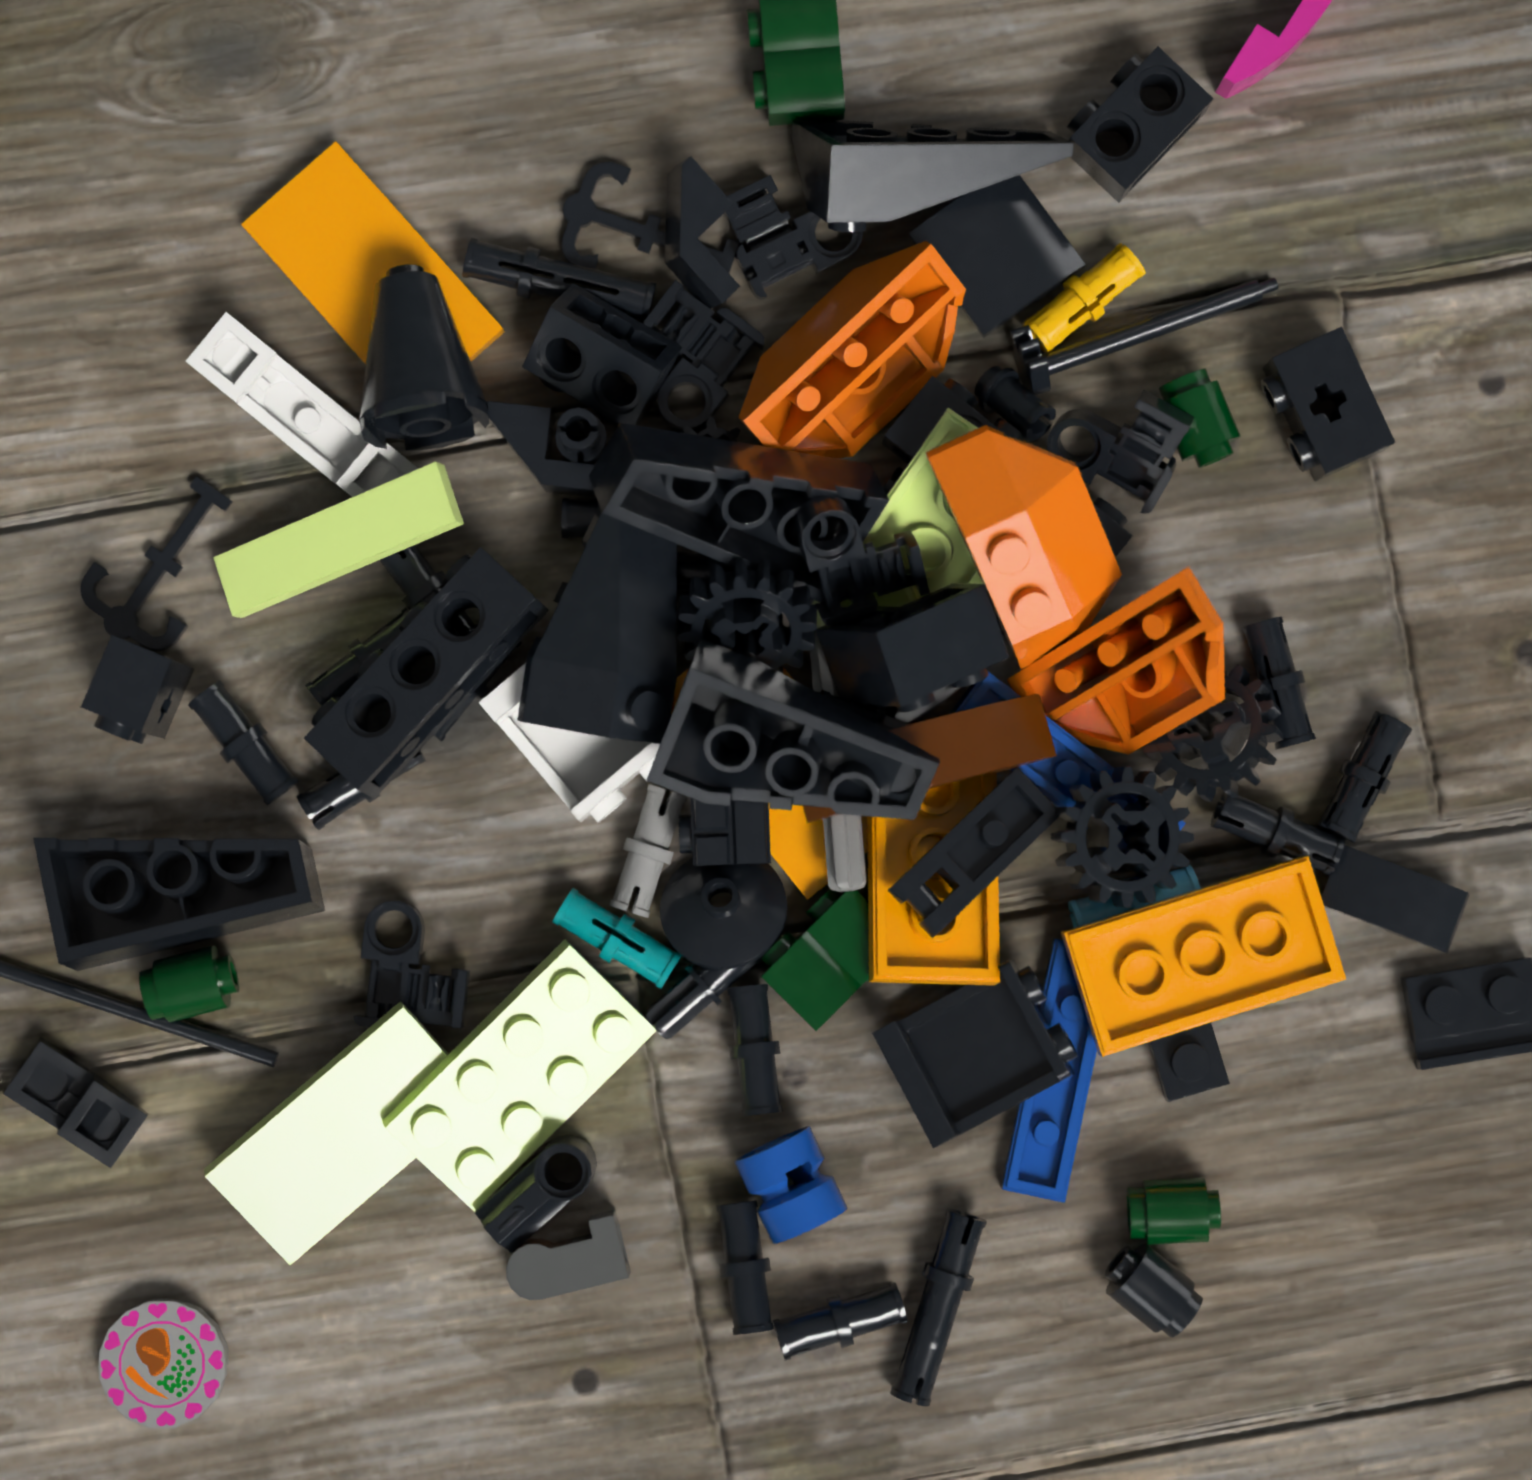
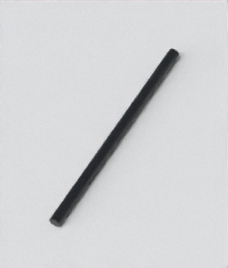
[0,960,279,1068]

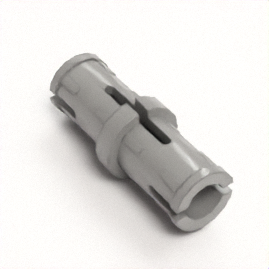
[609,784,687,918]

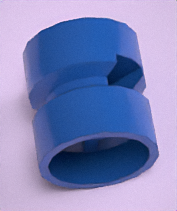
[734,1126,848,1244]

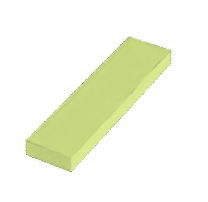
[213,461,464,618]

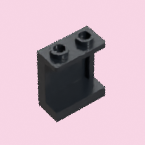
[872,960,1078,1148]

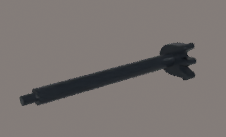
[1010,278,1279,396]

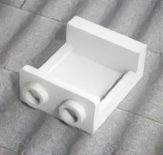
[479,663,660,823]

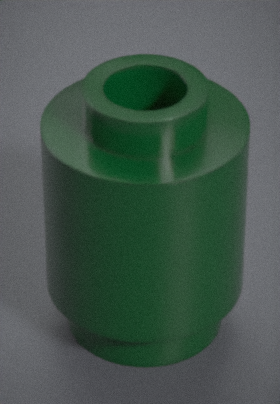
[1159,368,1241,468]
[139,945,239,1023]
[1126,1177,1221,1245]

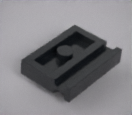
[1401,957,1532,1070]

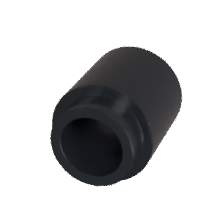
[1104,1243,1203,1337]

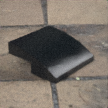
[908,175,1086,338]

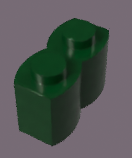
[747,0,845,126]
[760,889,869,1031]

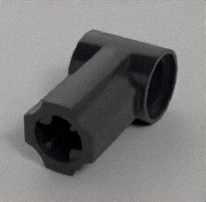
[475,1134,597,1254]

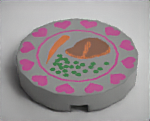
[99,1298,229,1428]

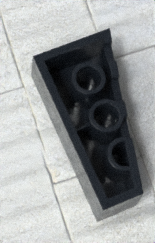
[33,838,325,971]

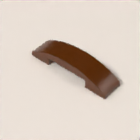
[802,694,1057,824]

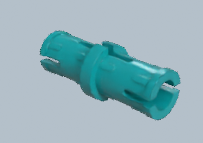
[552,888,681,989]

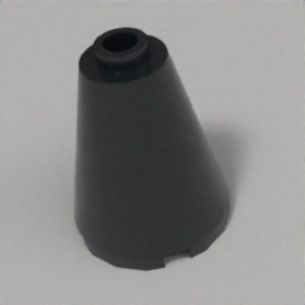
[359,264,489,451]

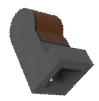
[506,1209,631,1300]

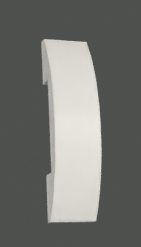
[186,312,418,497]

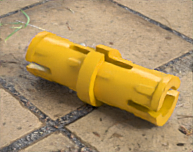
[1022,243,1146,353]

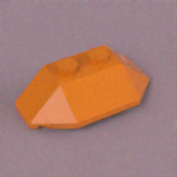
[738,241,966,458]
[926,425,1122,669]
[1006,567,1225,755]

